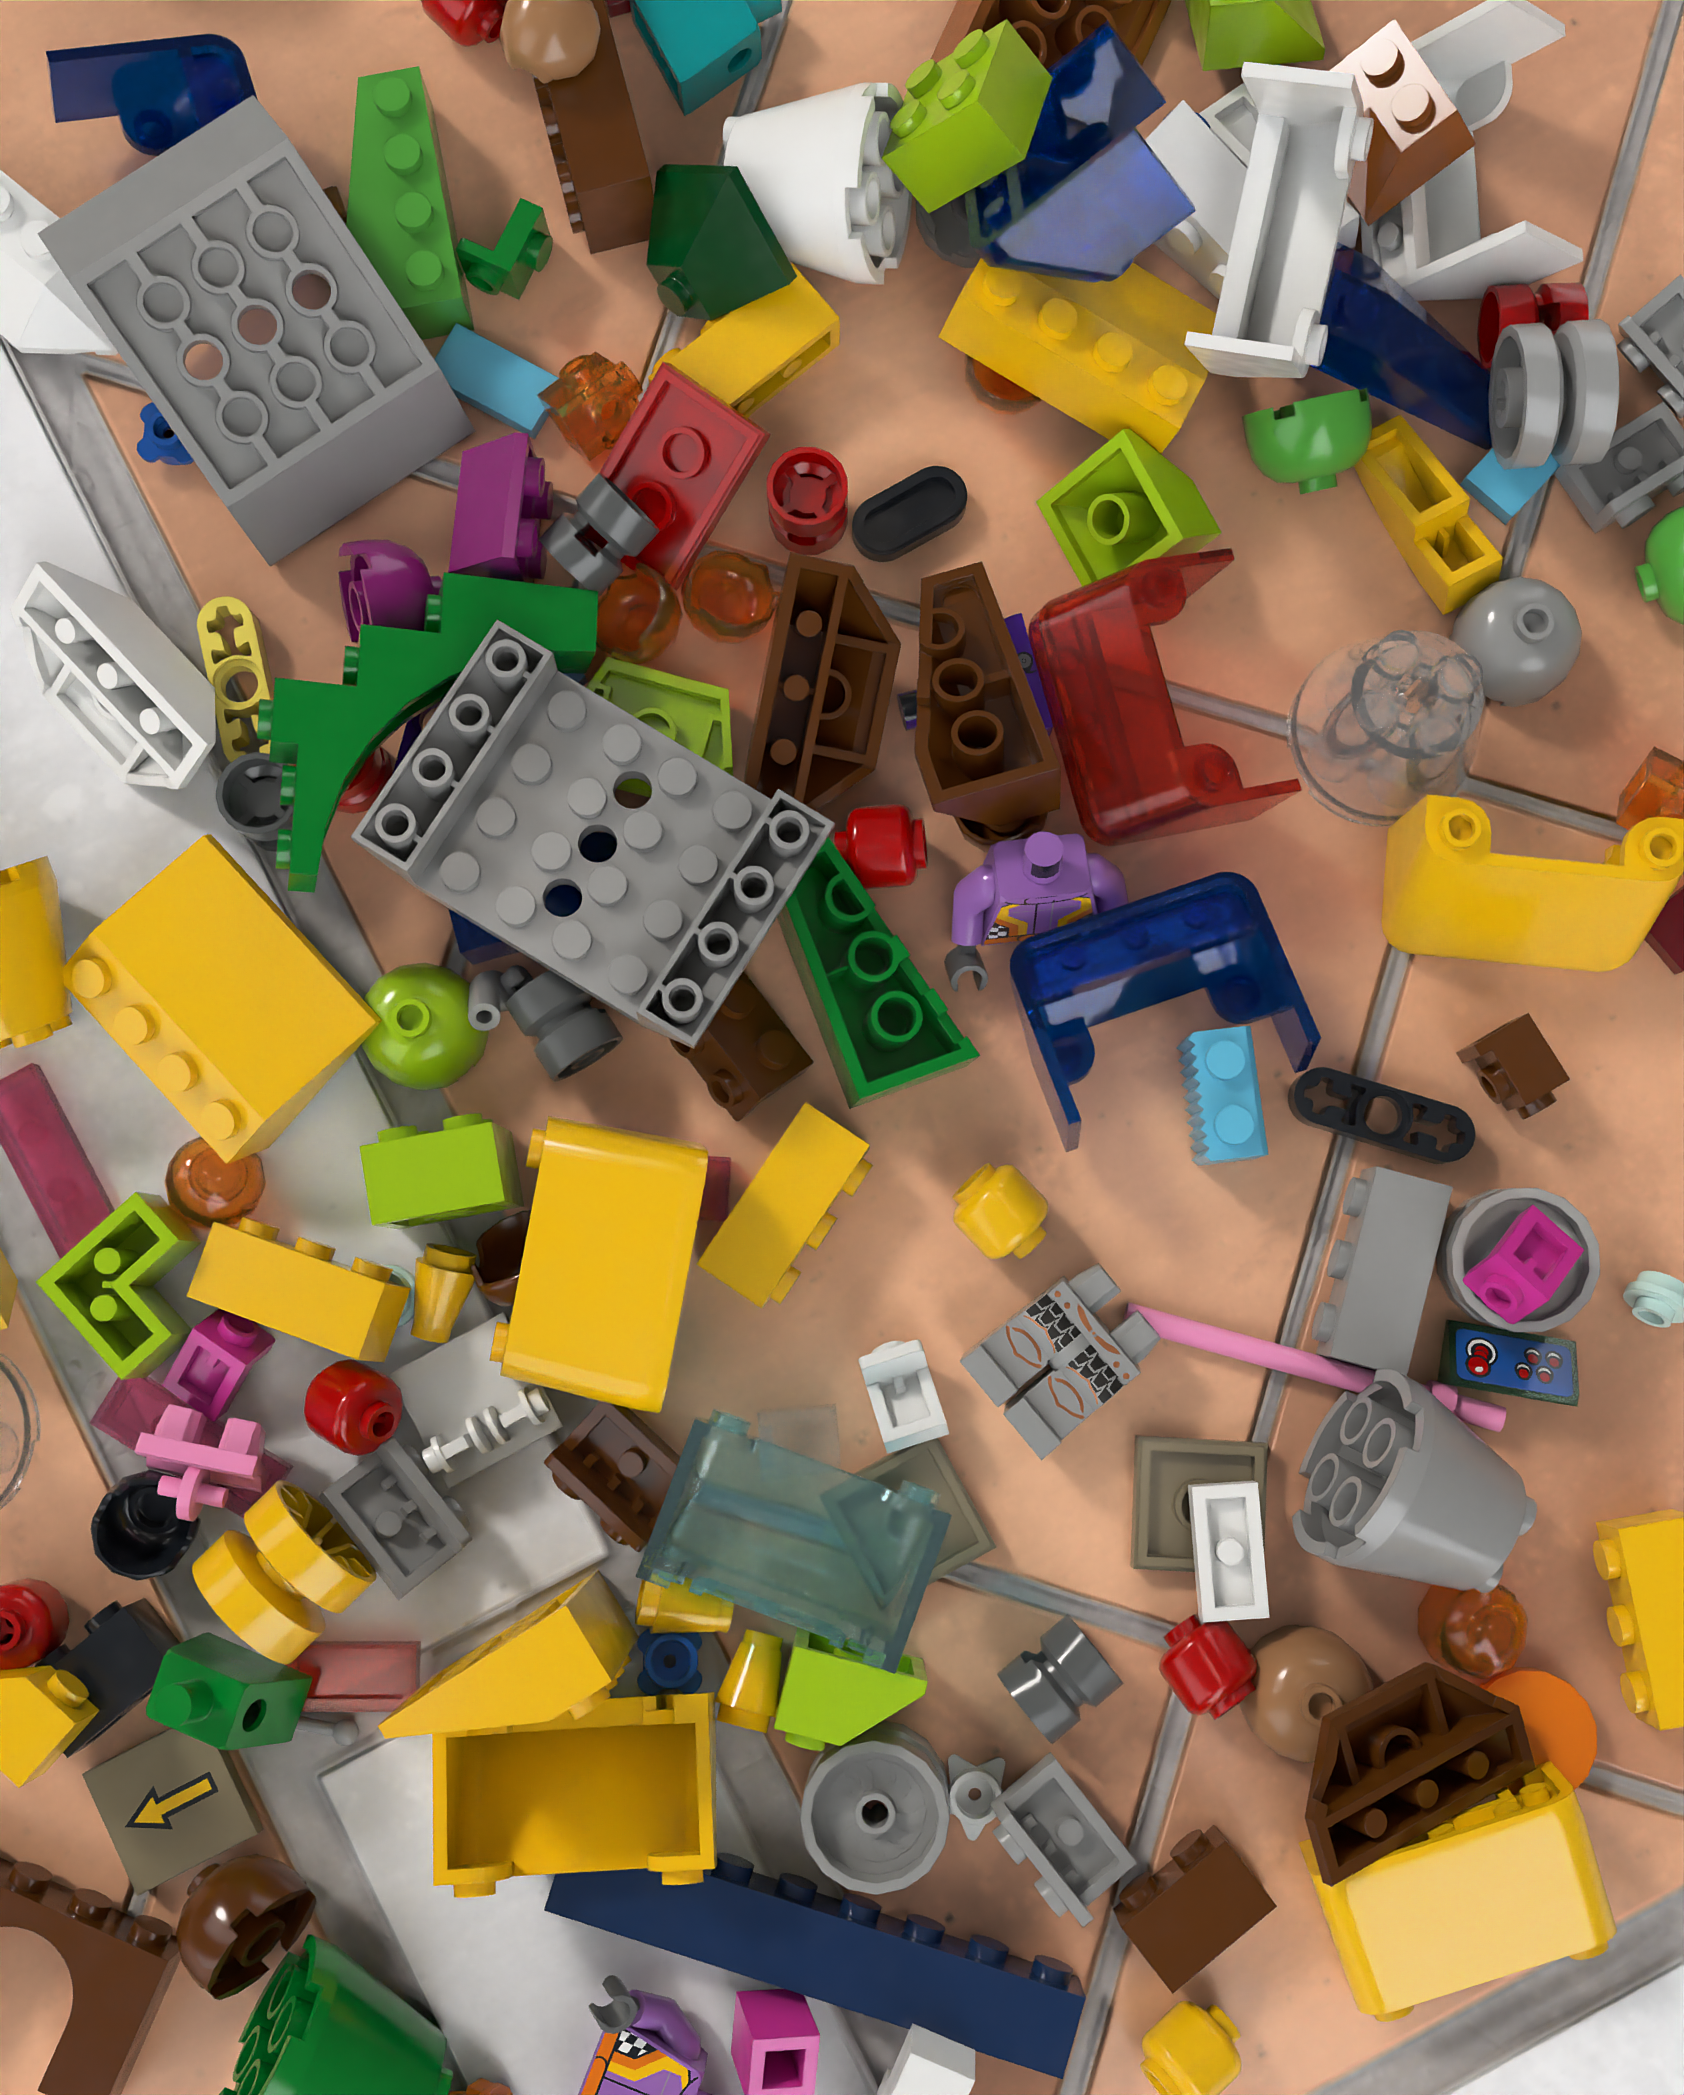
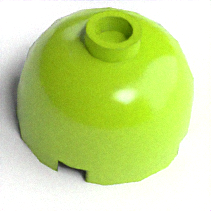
[361,963,490,1091]

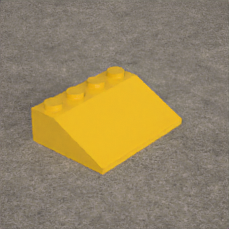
[938,194,1216,454]
[62,834,382,1164]
[378,1570,639,1739]

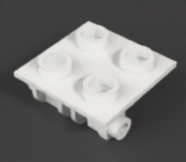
[389,1312,563,1489]

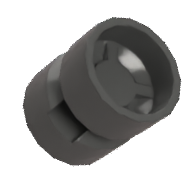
[539,472,660,596]
[215,752,293,852]
[505,970,623,1082]
[997,1614,1124,1744]

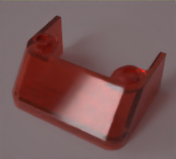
[1028,548,1302,846]

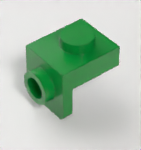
[456,198,553,300]

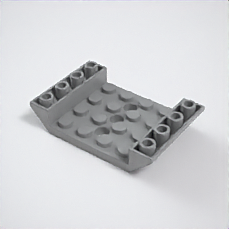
[37,95,475,567]
[351,620,835,1049]

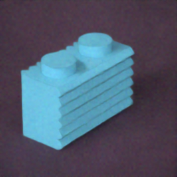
[1177,1026,1268,1166]

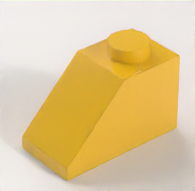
[0,1666,100,1788]

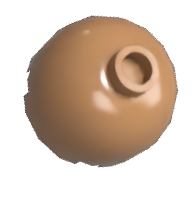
[1239,1625,1373,1763]

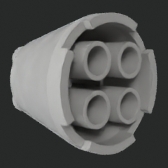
[1292,1369,1537,1593]

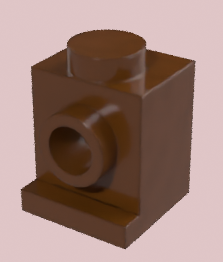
[1456,1013,1570,1119]

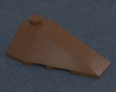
[914,561,1061,827]

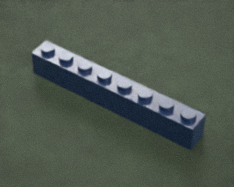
[544,1853,1086,2079]

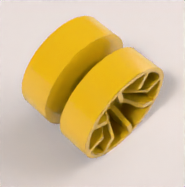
[192,1480,377,1664]

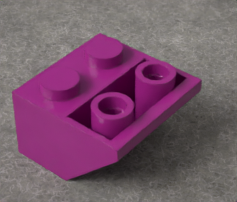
[448,432,554,583]

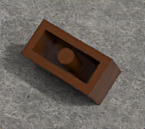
[1113,1825,1277,1994]

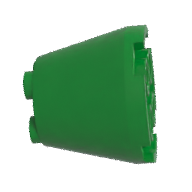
[219,1934,453,2095]

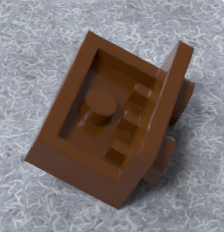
[669,971,814,1122]
[544,1401,705,1552]

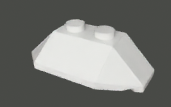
[0,170,118,356]
[10,561,216,789]

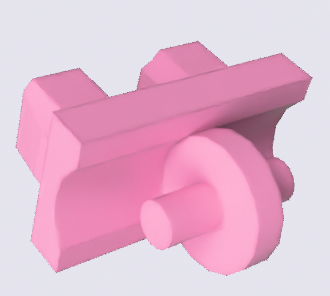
[135,1404,269,1522]

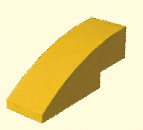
[1354,414,1503,615]

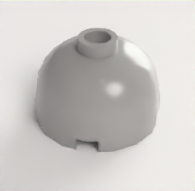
[1448,576,1582,707]

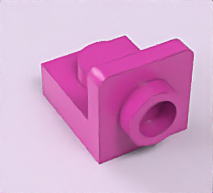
[1463,1205,1584,1324]
[161,1309,275,1422]

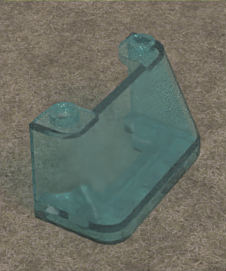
[636,1409,952,1674]

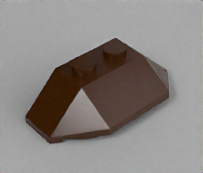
[743,552,901,811]
[1305,1662,1536,1887]

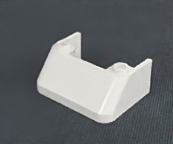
[1360,0,1583,302]
[1184,62,1374,378]

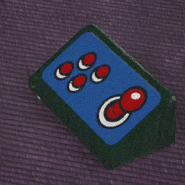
[1437,1319,1579,1407]

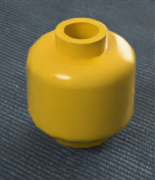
[952,1163,1048,1259]
[1140,2001,1242,2095]

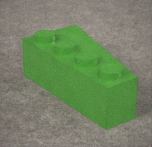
[346,66,474,340]

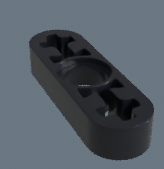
[1288,1067,1475,1164]

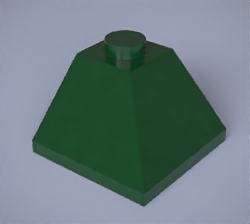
[646,164,797,320]

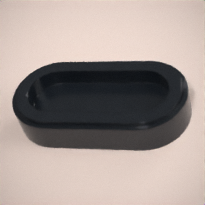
[852,466,967,562]

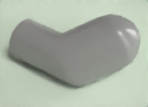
[468,965,533,1031]

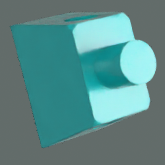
[629,0,782,116]

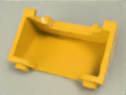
[1381,794,1684,972]
[489,1116,708,1413]
[432,1692,717,1898]
[1298,1761,1617,2022]

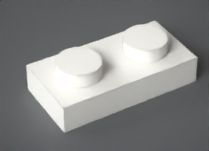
[1188,1481,1270,1622]

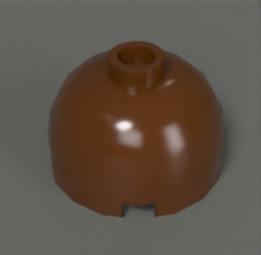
[176,1854,317,2000]

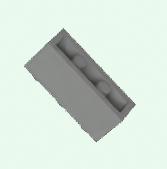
[1312,1166,1453,1376]

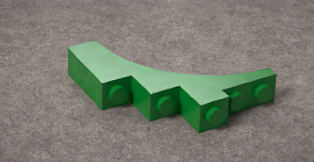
[257,572,598,893]

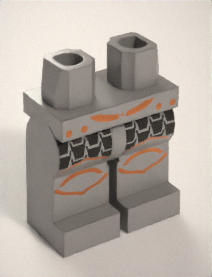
[960,1263,1160,1460]

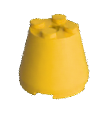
[0,856,73,1049]

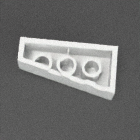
[1096,100,1355,322]

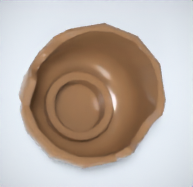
[499,0,601,84]

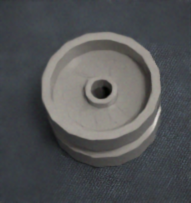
[1489,319,1619,470]
[1436,1188,1600,1332]
[800,1721,950,1895]

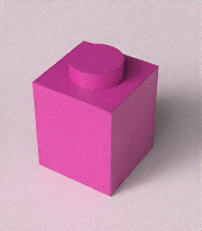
[731,1989,820,2095]

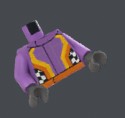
[944,831,1142,991]
[578,1975,712,2095]

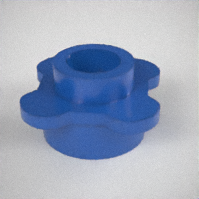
[137,402,194,465]
[637,1628,702,1696]

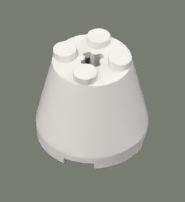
[723,82,912,285]

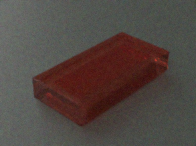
[285,1641,421,1712]

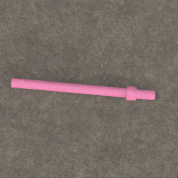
[1122,1302,1506,1432]

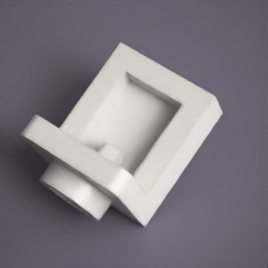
[858,1339,949,1454]

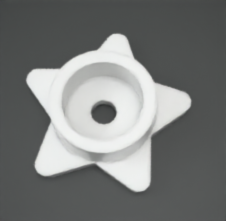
[948,1754,1005,1841]

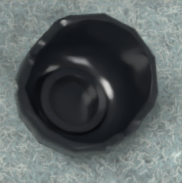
[90,1470,201,1581]

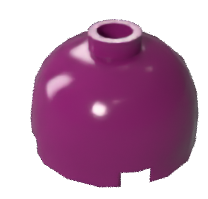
[338,540,442,642]

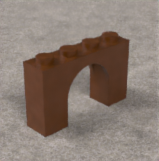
[0,1857,181,2095]

